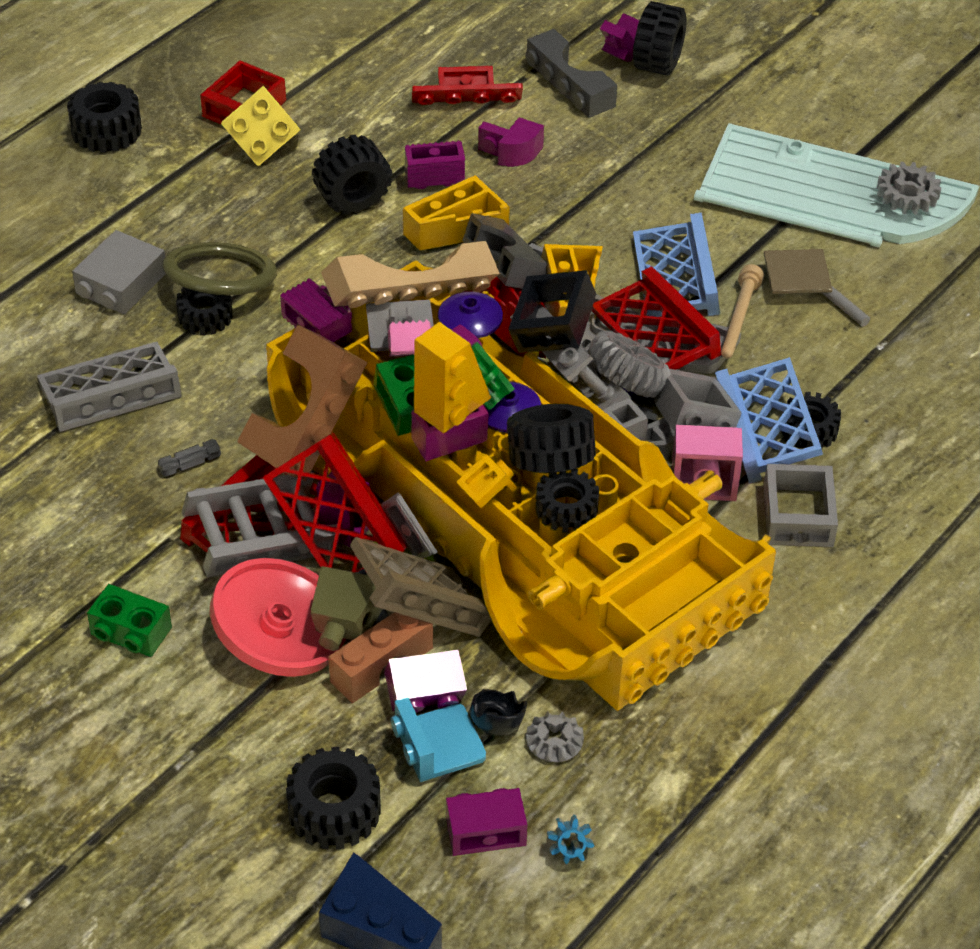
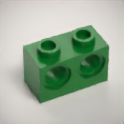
[373,355,414,436]
[87,583,172,657]

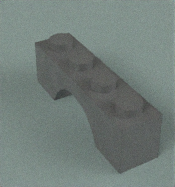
[525,29,617,118]
[462,213,547,289]

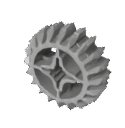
[587,330,671,397]

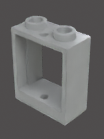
[651,369,742,431]
[763,464,838,547]

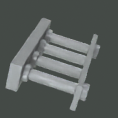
[510,303,631,409]
[182,470,340,578]

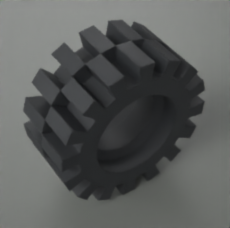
[176,287,233,335]
[782,392,841,448]
[535,469,599,533]

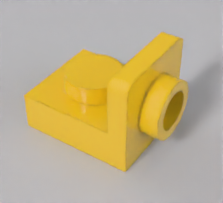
[456,454,517,508]

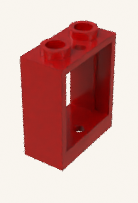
[200,60,286,125]

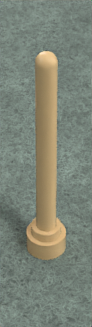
[721,264,764,359]

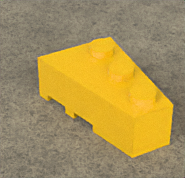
[403,175,510,251]
[541,244,603,317]
[414,322,491,434]

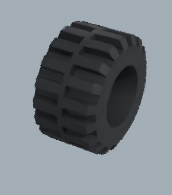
[633,1,687,76]
[67,82,142,153]
[312,135,392,215]
[507,404,596,473]
[286,747,381,850]

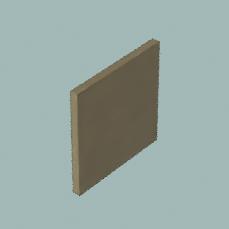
[764,249,832,294]

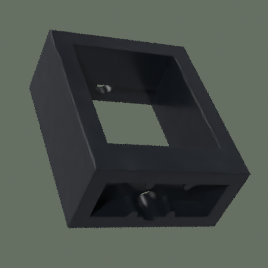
[508,270,596,353]

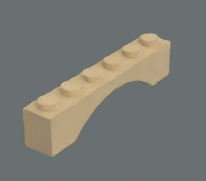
[321,241,500,308]

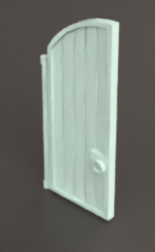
[694,123,979,248]

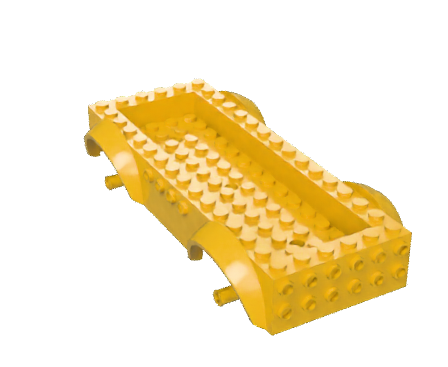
[266,260,776,711]

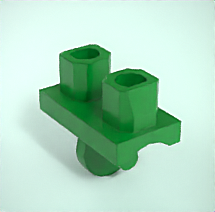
[471,342,515,410]

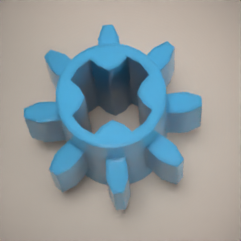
[547,815,594,864]

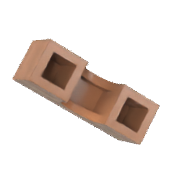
[328,612,433,704]

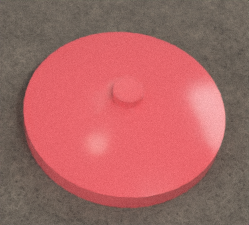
[210,558,346,677]

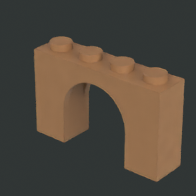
[237,325,368,481]

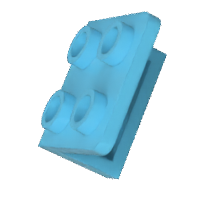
[390,697,486,782]

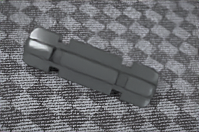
[158,439,221,477]

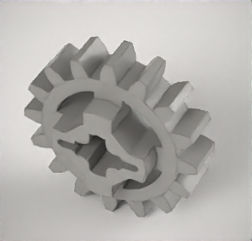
[877,162,942,215]

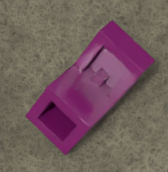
[600,13,639,62]
[478,117,544,167]

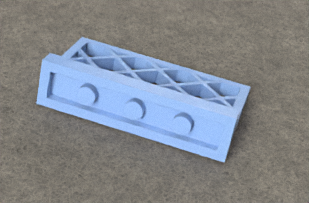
[633,212,720,317]
[715,357,823,484]

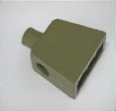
[311,566,383,651]

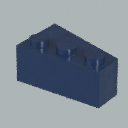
[319,852,442,949]

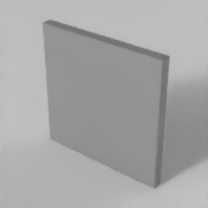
[366,300,434,352]

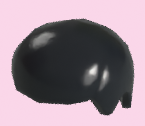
[470,689,527,736]

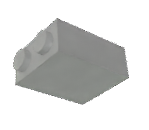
[72,230,165,315]

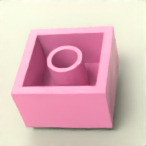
[671,425,743,501]

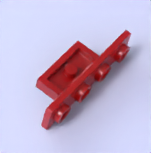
[412,66,523,105]

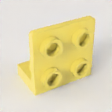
[221,86,301,166]

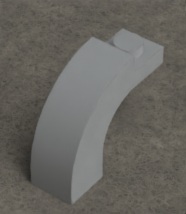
[602,398,675,461]

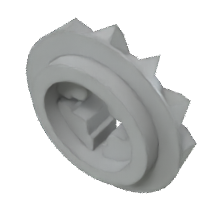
[526,711,584,762]

